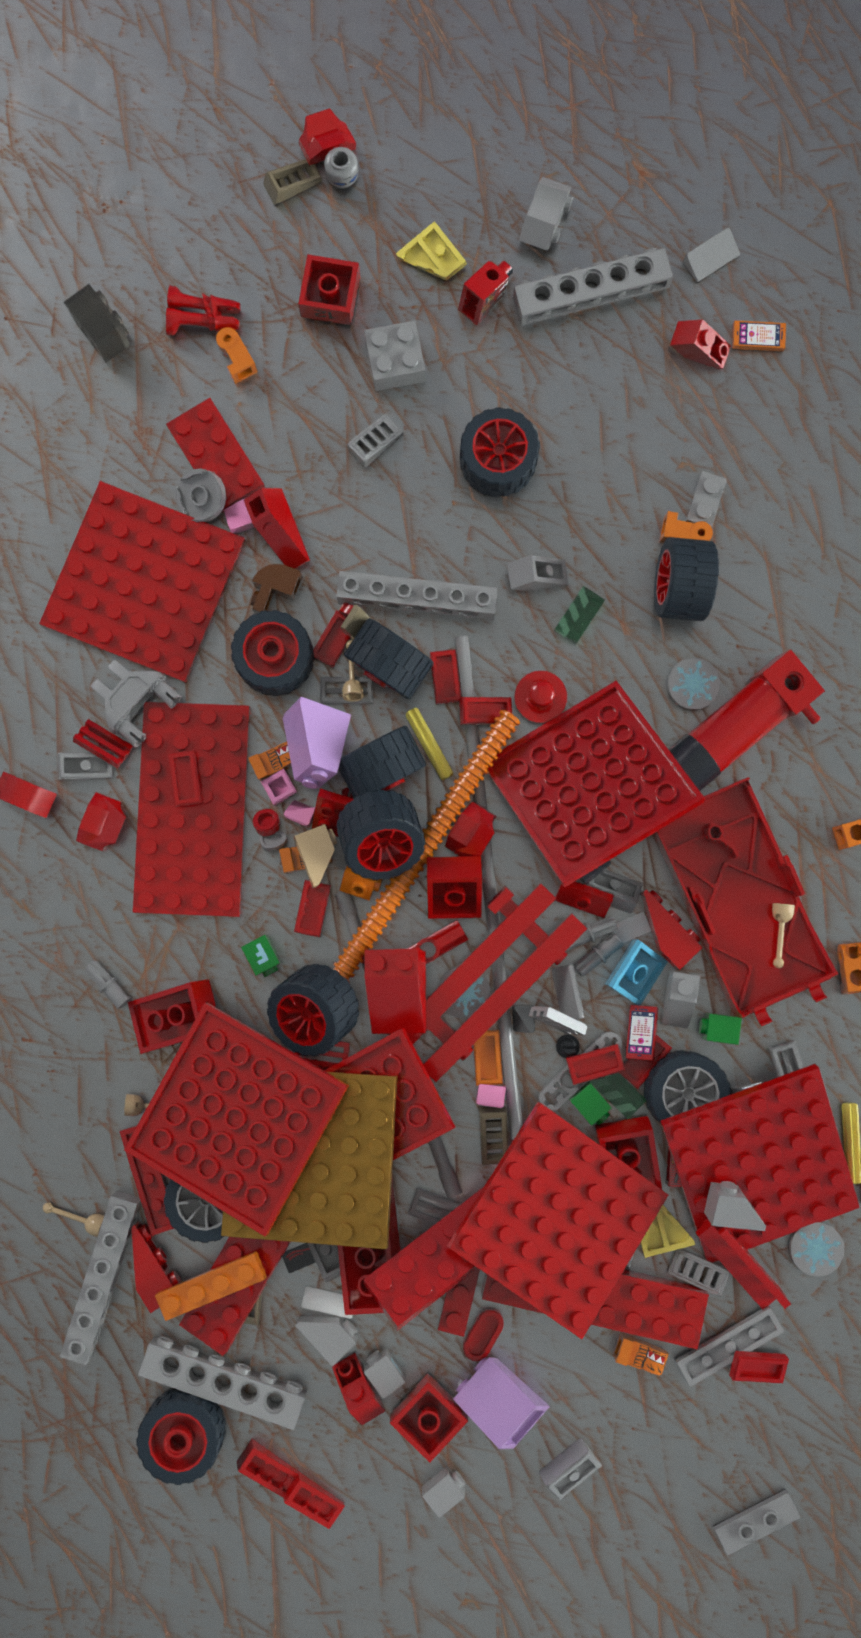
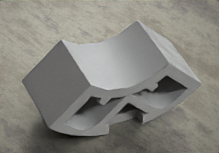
[519,177,573,251]

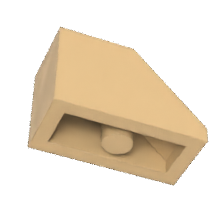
[294,824,337,888]

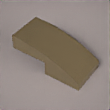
[341,604,370,641]

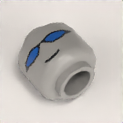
[324,147,359,188]

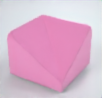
[224,499,255,534]
[261,769,297,806]
[284,800,315,828]
[476,1084,506,1108]

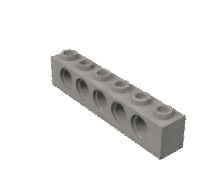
[513,248,673,326]
[336,571,498,620]
[60,1191,141,1365]
[138,1336,307,1430]

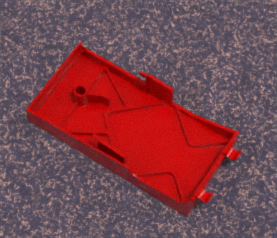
[653,777,839,1026]

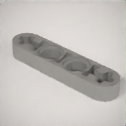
[538,1031,623,1111]

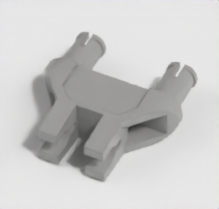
[91,659,182,748]

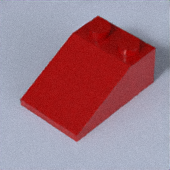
[365,948,426,1034]
[127,979,216,1054]
[595,1116,665,1204]

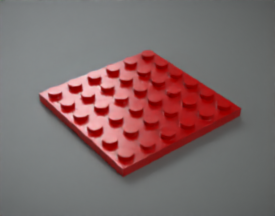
[39,481,246,683]
[487,680,705,888]
[124,1003,349,1237]
[660,1064,860,1263]
[447,1102,669,1339]

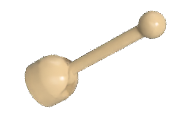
[342,640,364,702]
[772,903,795,968]
[124,1094,149,1116]
[43,1202,104,1237]

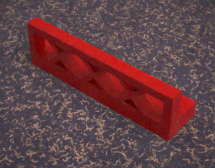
[695,1221,791,1310]

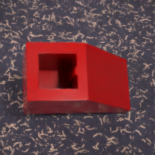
[670,319,731,369]
[332,1353,385,1425]

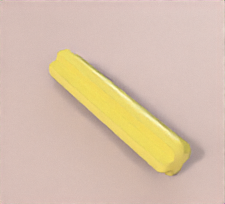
[406,708,453,780]
[842,1102,861,1184]

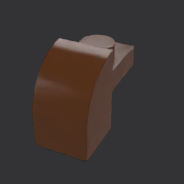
[251,564,303,614]

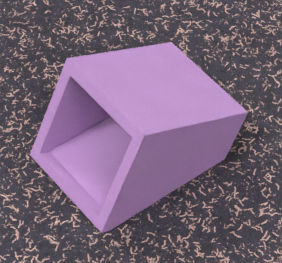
[283,697,351,789]
[453,1357,550,1449]

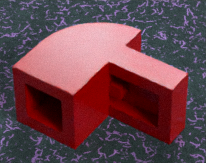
[0,771,57,818]

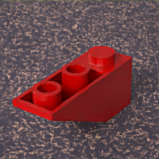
[243,488,310,569]
[640,889,703,970]
[131,1220,182,1314]

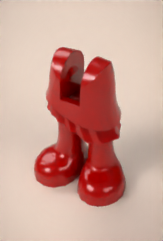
[166,285,241,336]

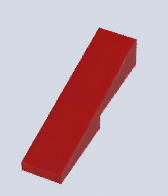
[236,1439,345,1529]

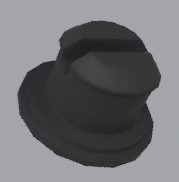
[556,1035,580,1058]

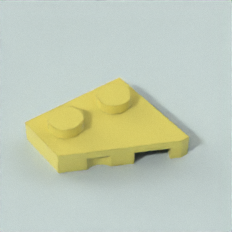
[396,221,467,281]
[640,1205,695,1258]

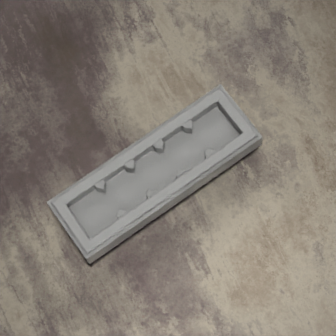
[713,1489,800,1556]

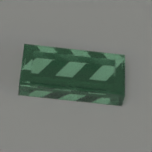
[554,586,605,644]
[589,1073,647,1119]

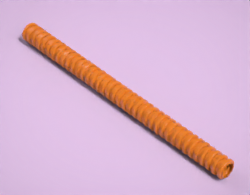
[333,710,520,983]

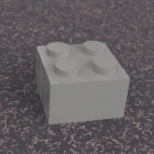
[364,320,426,391]

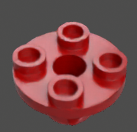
[514,671,567,724]

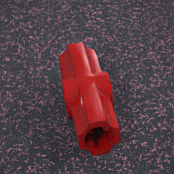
[407,920,469,964]

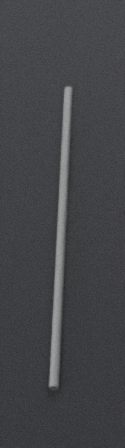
[455,636,523,1140]

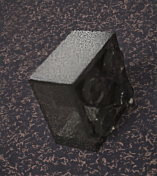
[64,284,130,363]

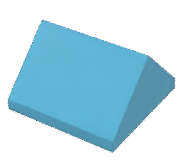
[605,939,668,1006]

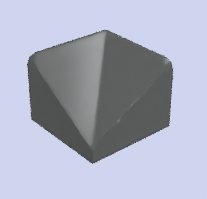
[512,1004,535,1033]

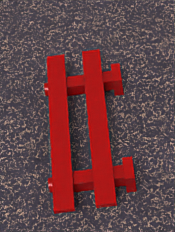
[408,883,587,1082]

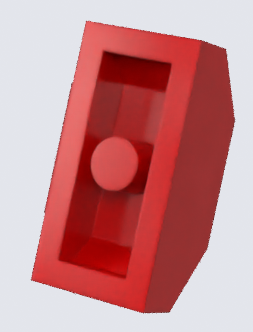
[298,108,356,166]
[76,792,126,851]
[445,802,497,857]

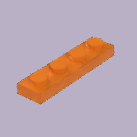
[155,1251,267,1321]

